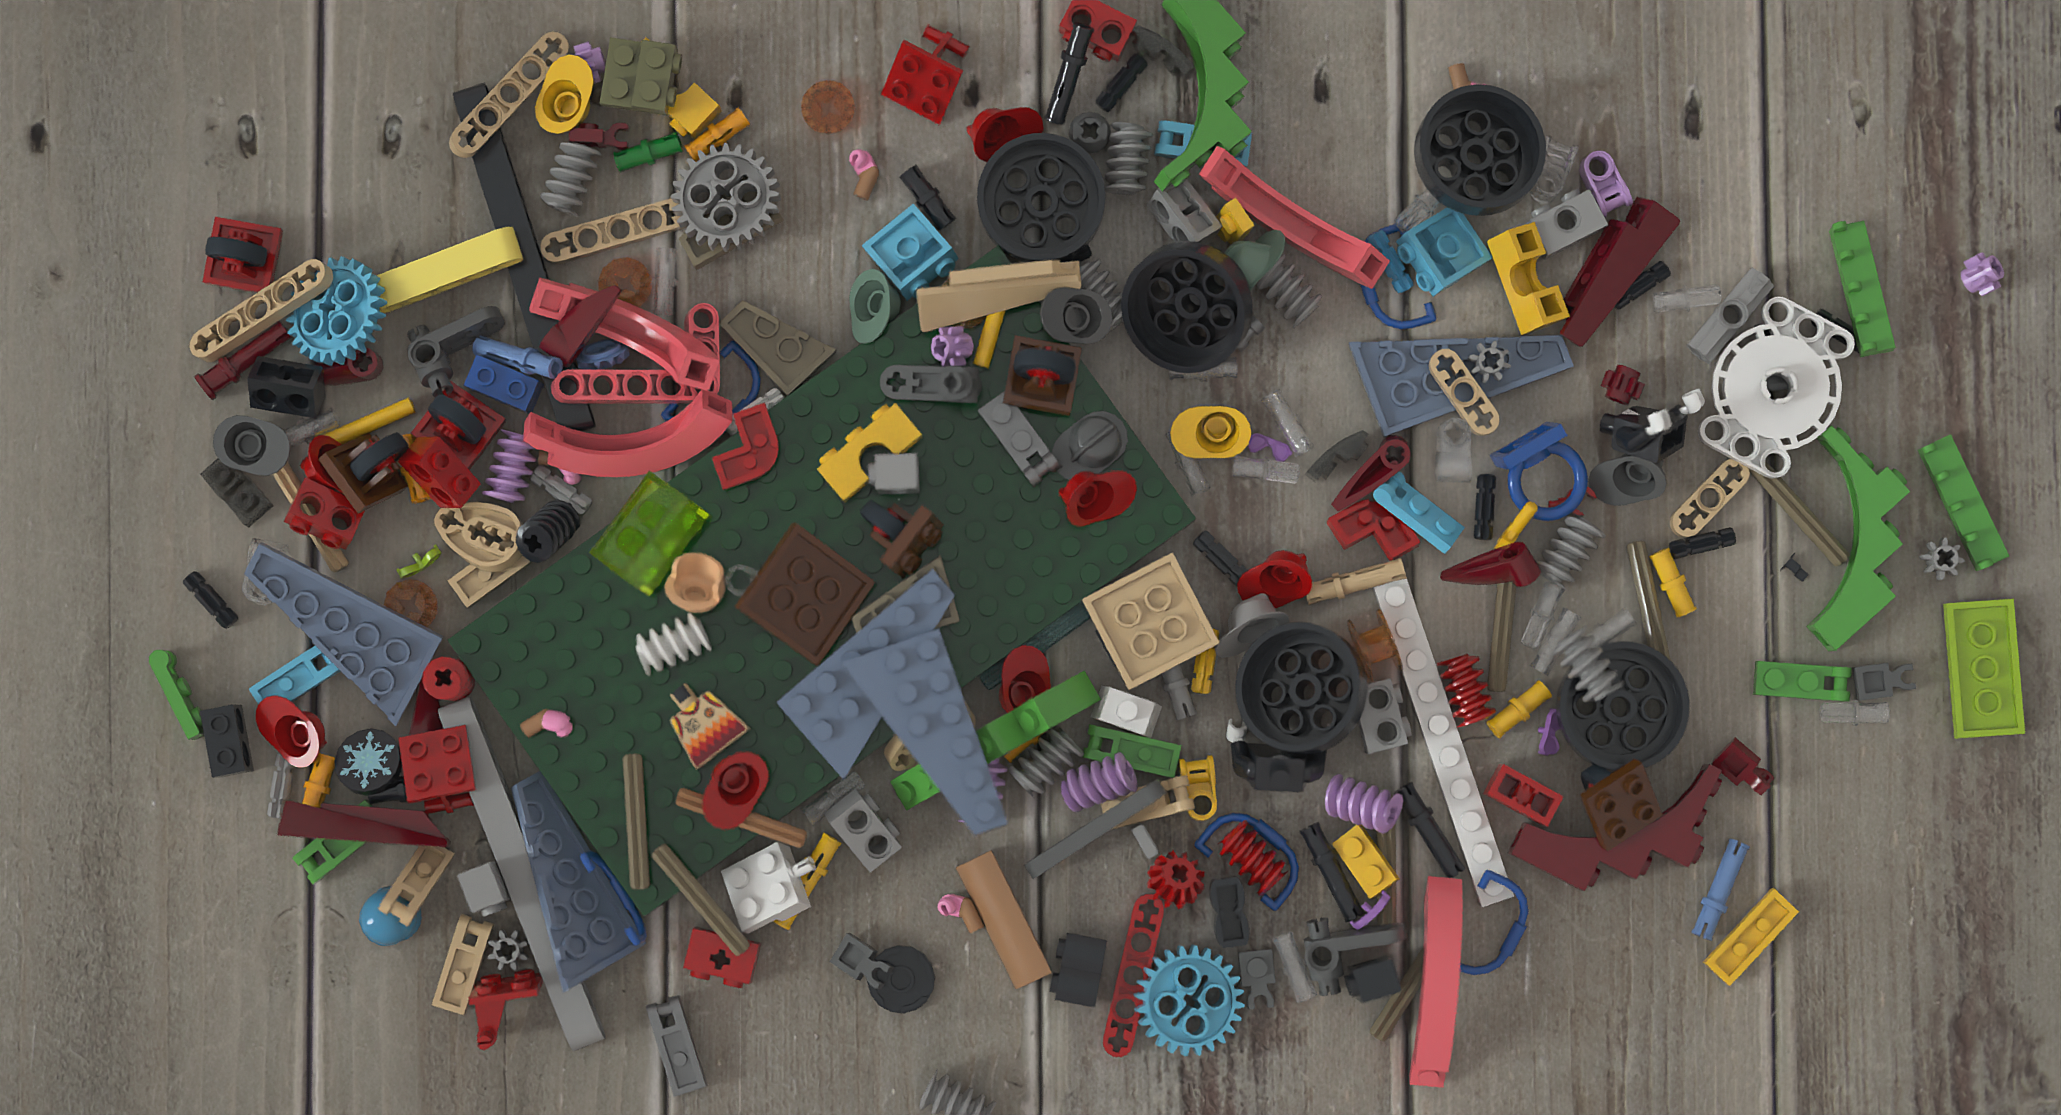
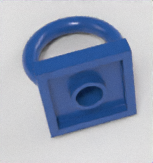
[1489,422,1588,521]

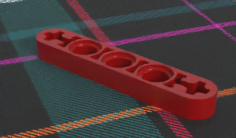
[1103,894,1164,1057]

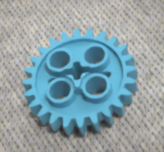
[286,256,387,366]
[1134,945,1245,1056]

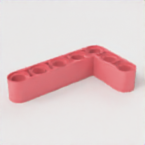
[551,303,720,404]

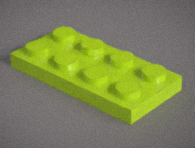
[1943,599,2025,739]

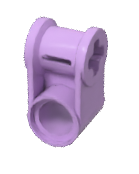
[1579,151,1633,217]

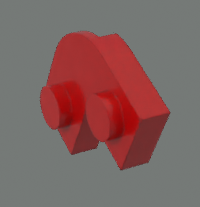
[712,403,779,491]
[1326,499,1421,561]

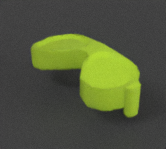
[396,544,441,579]

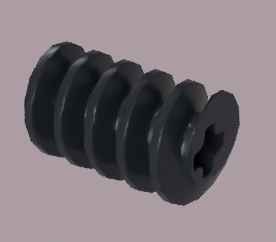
[516,500,580,563]

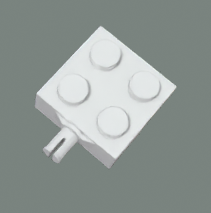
[721,842,816,934]

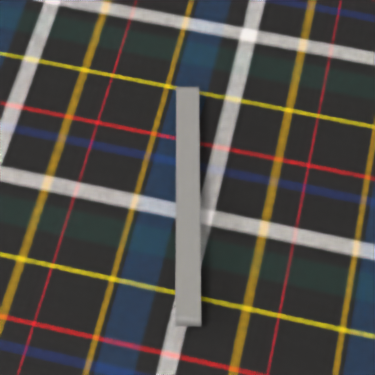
[438,696,606,1051]

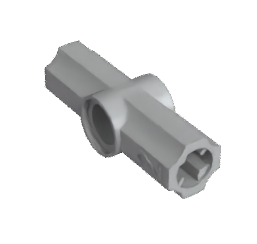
[1686,267,1774,364]

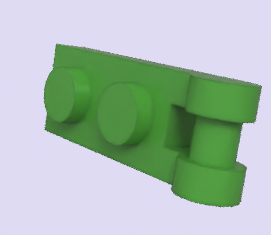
[149,650,204,740]
[1753,661,1852,702]
[1082,724,1182,778]
[292,799,373,885]

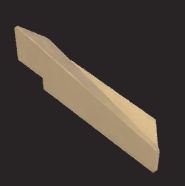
[916,260,1082,332]

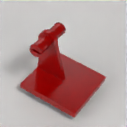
[881,24,970,125]
[399,725,476,815]
[468,969,544,1050]

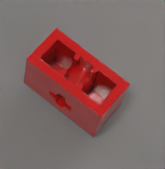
[1483,764,1564,827]
[683,927,761,988]

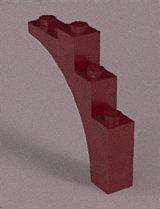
[1508,764,1722,891]

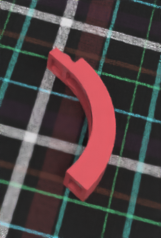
[1199,146,1390,289]
[529,277,719,391]
[523,390,732,477]
[1409,876,1462,1088]

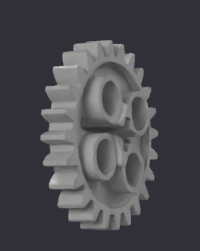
[671,143,781,252]

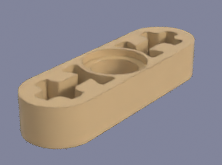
[1429,349,1499,436]
[1670,459,1750,538]

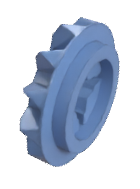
[576,339,630,370]

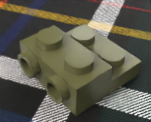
[600,37,682,116]

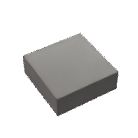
[1130,824,1159,859]

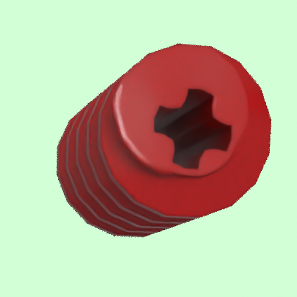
[1436,654,1496,728]
[422,657,475,701]
[1217,820,1288,896]

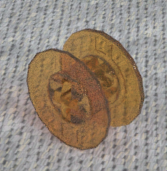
[1347,608,1403,683]

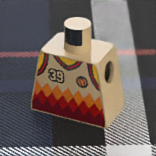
[670,683,751,769]

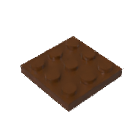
[735,523,875,666]

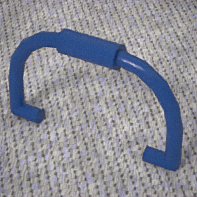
[1360,222,1437,329]
[661,340,761,432]
[1194,813,1299,911]
[580,851,647,946]
[1460,870,1529,975]

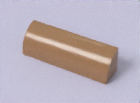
[956,850,1052,989]

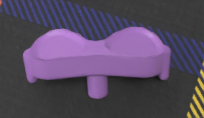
[1248,433,1293,463]
[1538,708,1560,756]
[1350,890,1391,930]

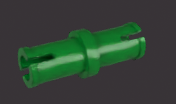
[613,131,684,173]

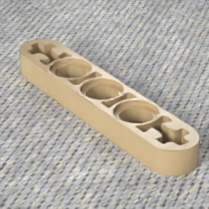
[449,32,569,158]
[540,198,697,264]
[190,259,333,362]

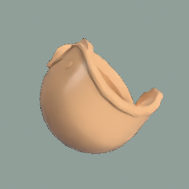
[665,553,726,613]

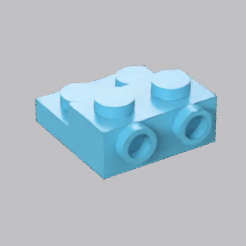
[861,203,959,301]
[1396,207,1493,297]

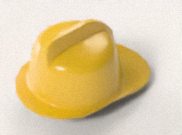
[535,55,594,134]
[1170,405,1251,458]

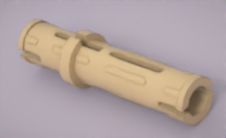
[1306,558,1407,605]

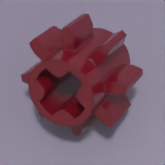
[1600,365,1645,405]

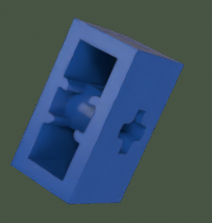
[464,355,544,414]

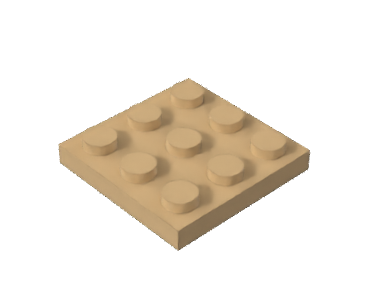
[1082,552,1220,690]

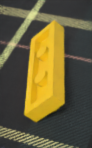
[1703,888,1799,986]

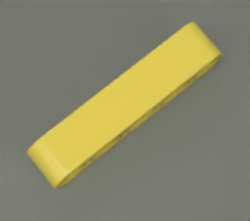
[376,227,523,313]

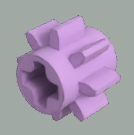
[573,41,606,84]
[1961,252,2004,296]
[931,326,973,367]

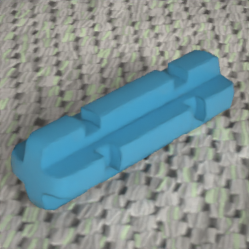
[1368,230,1413,293]

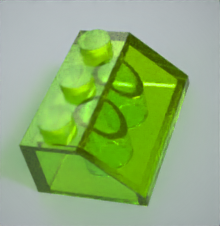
[589,471,709,597]

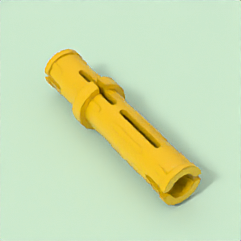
[773,832,842,930]

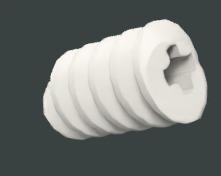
[636,612,712,676]

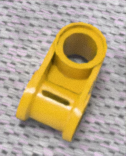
[1179,755,1217,821]

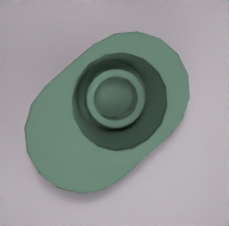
[1218,230,1286,291]
[849,269,901,344]

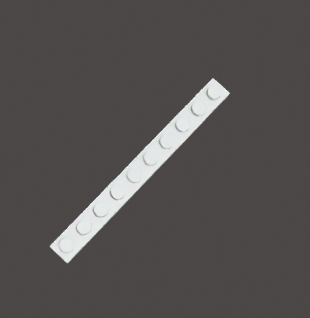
[1373,579,1514,907]

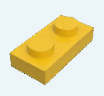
[1216,198,1255,245]
[1332,825,1400,899]

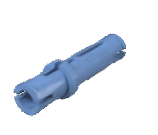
[472,336,563,379]
[1691,839,1750,941]

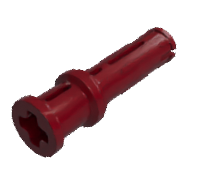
[194,321,292,400]

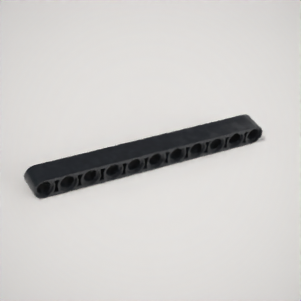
[453,82,596,431]

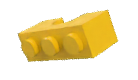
[641,37,722,139]
[1487,222,1570,335]
[817,403,923,503]

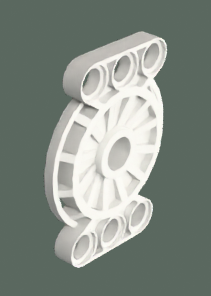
[1698,297,1855,479]

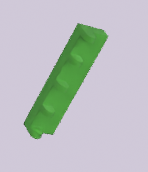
[1829,221,1896,357]
[1918,434,2009,571]

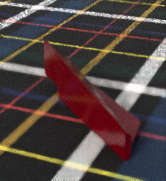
[1560,197,1680,347]
[277,801,451,847]

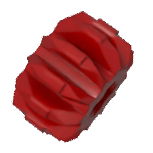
[1147,850,1205,910]

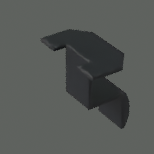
[1780,553,1809,582]

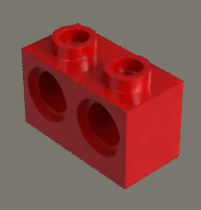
[1059,0,1137,62]
[398,437,481,508]
[283,477,365,550]

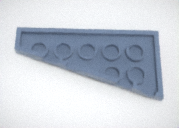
[1348,335,1574,437]
[244,542,444,726]
[776,568,955,780]
[841,629,1008,836]
[511,771,646,993]

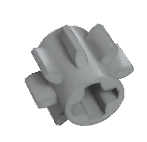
[1468,341,1511,384]
[1919,538,1965,580]
[488,930,529,970]

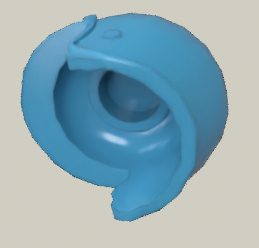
[359,886,422,946]

